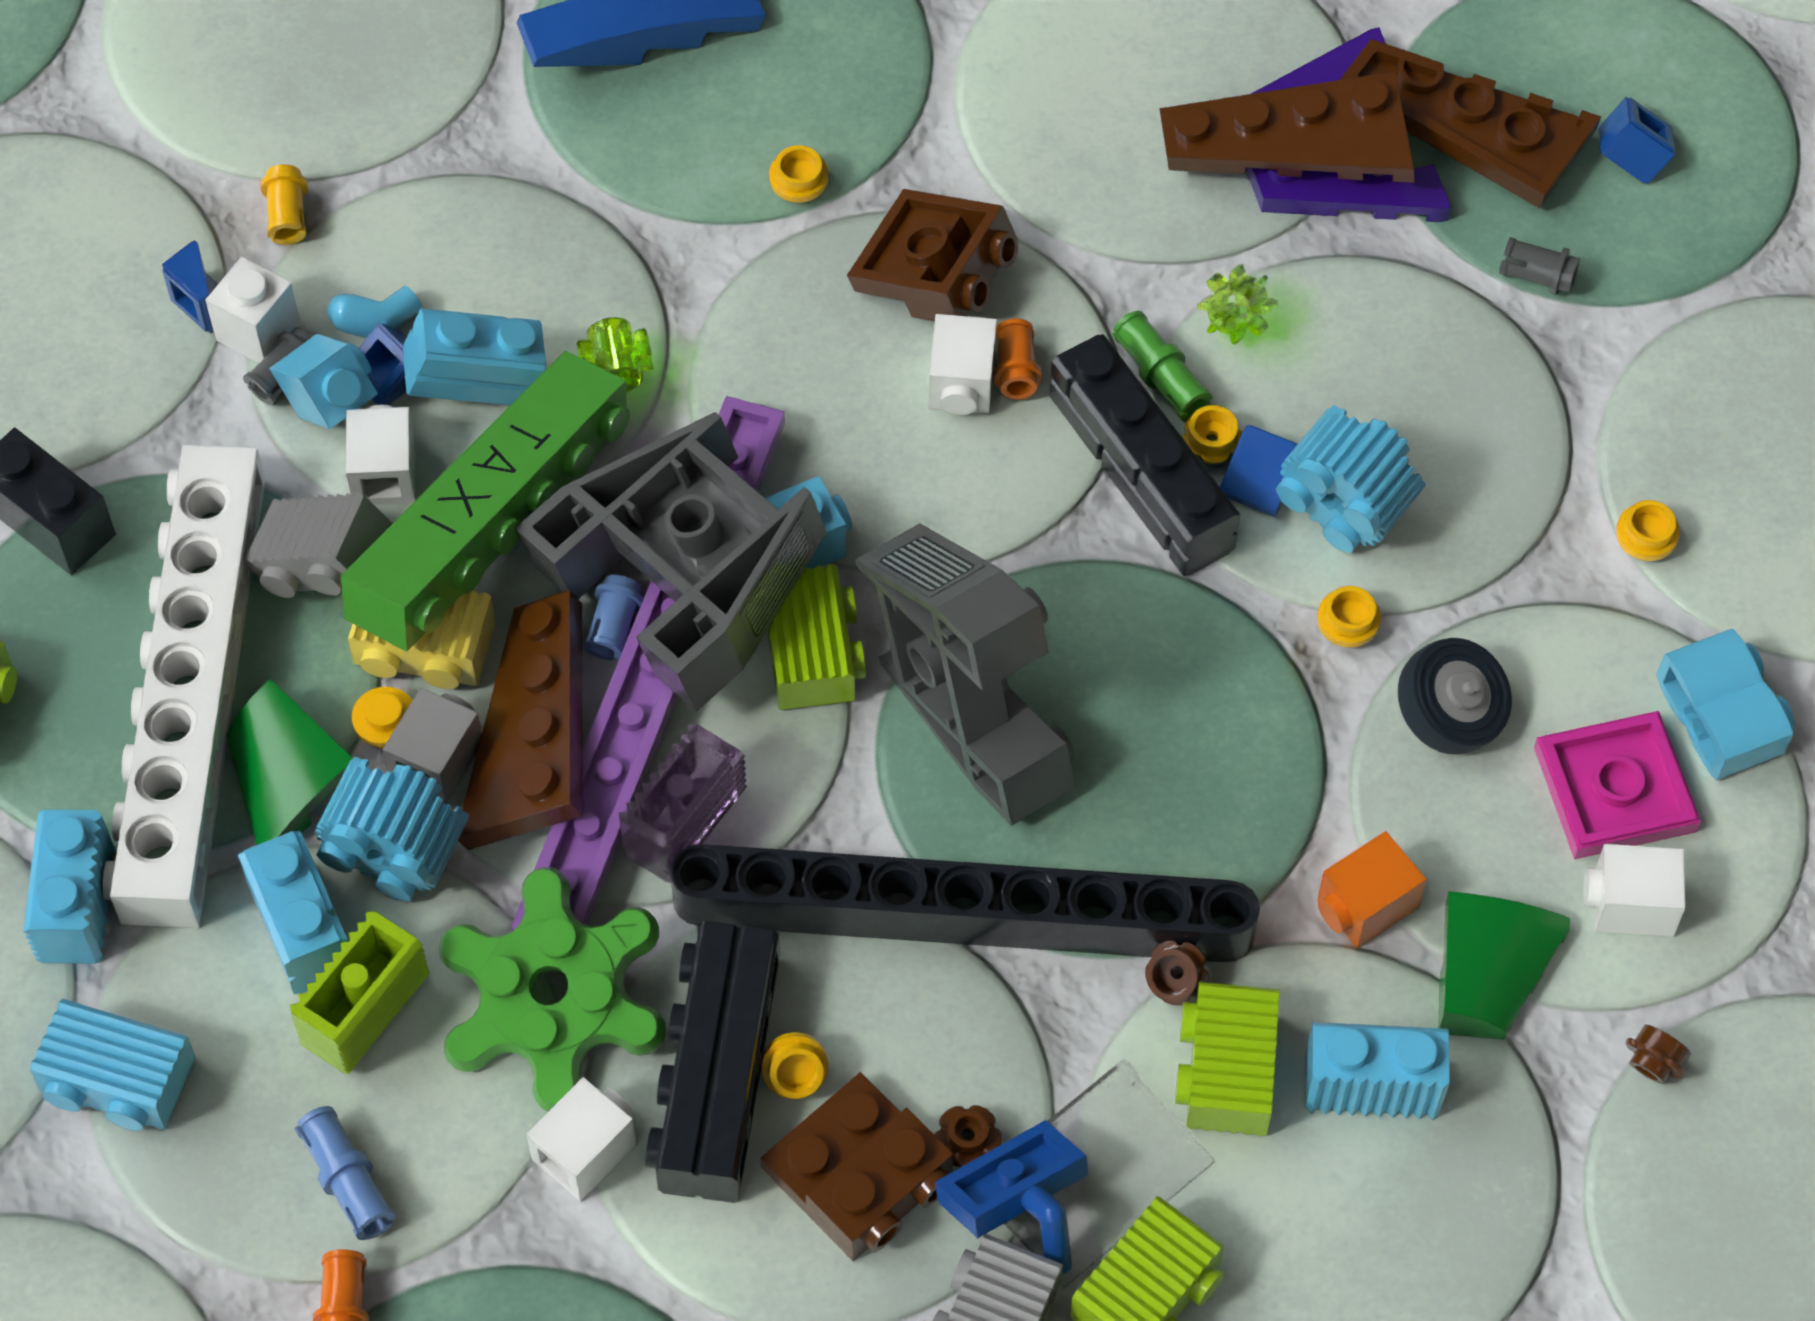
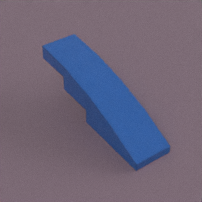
[517,0,766,67]

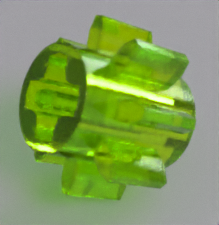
[1197,264,1278,345]
[576,317,654,392]

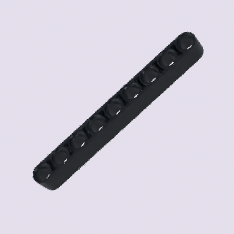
[670,844,1260,962]

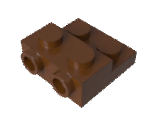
[847,189,1018,322]
[760,1072,953,1261]

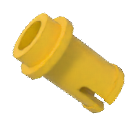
[260,164,308,245]

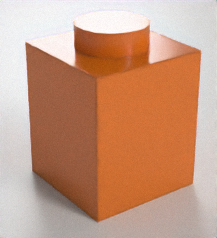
[1317,831,1427,949]

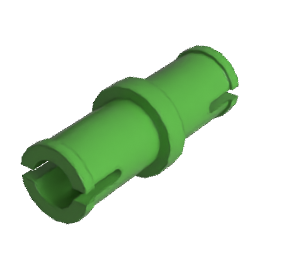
[1112,310,1213,422]

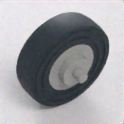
[1397,638,1512,754]

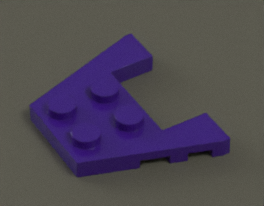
[1247,27,1451,222]

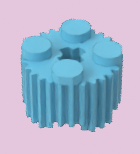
[1275,405,1426,553]
[315,756,469,902]

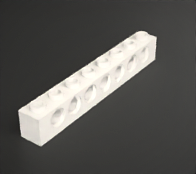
[103,445,266,928]

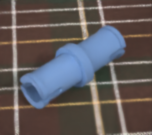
[295,1106,396,1240]

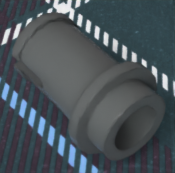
[1499,237,1580,295]
[243,327,312,405]

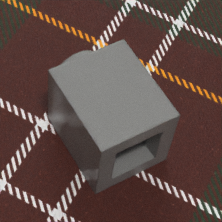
[382,688,482,804]

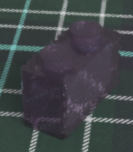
[618,724,747,883]

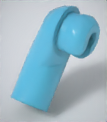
[327,286,422,338]

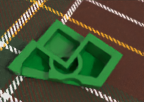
[226,679,353,845]
[1438,891,1570,1040]

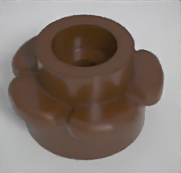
[1145,940,1210,1006]
[1625,1024,1691,1084]
[935,1105,1002,1168]

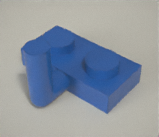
[935,1120,1089,1274]

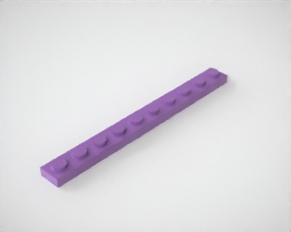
[511,396,785,931]

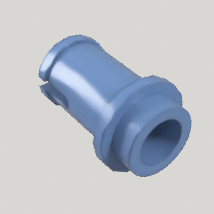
[583,575,644,660]

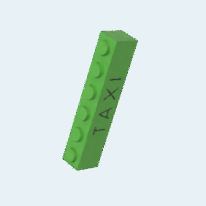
[341,351,630,652]

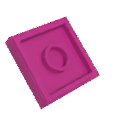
[1534,711,1701,860]

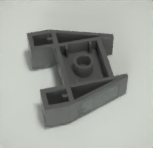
[515,412,827,712]
[855,523,1075,826]

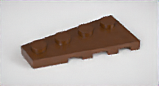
[1341,39,1602,209]
[1159,71,1414,183]
[458,590,583,850]

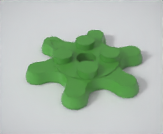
[438,867,666,1112]

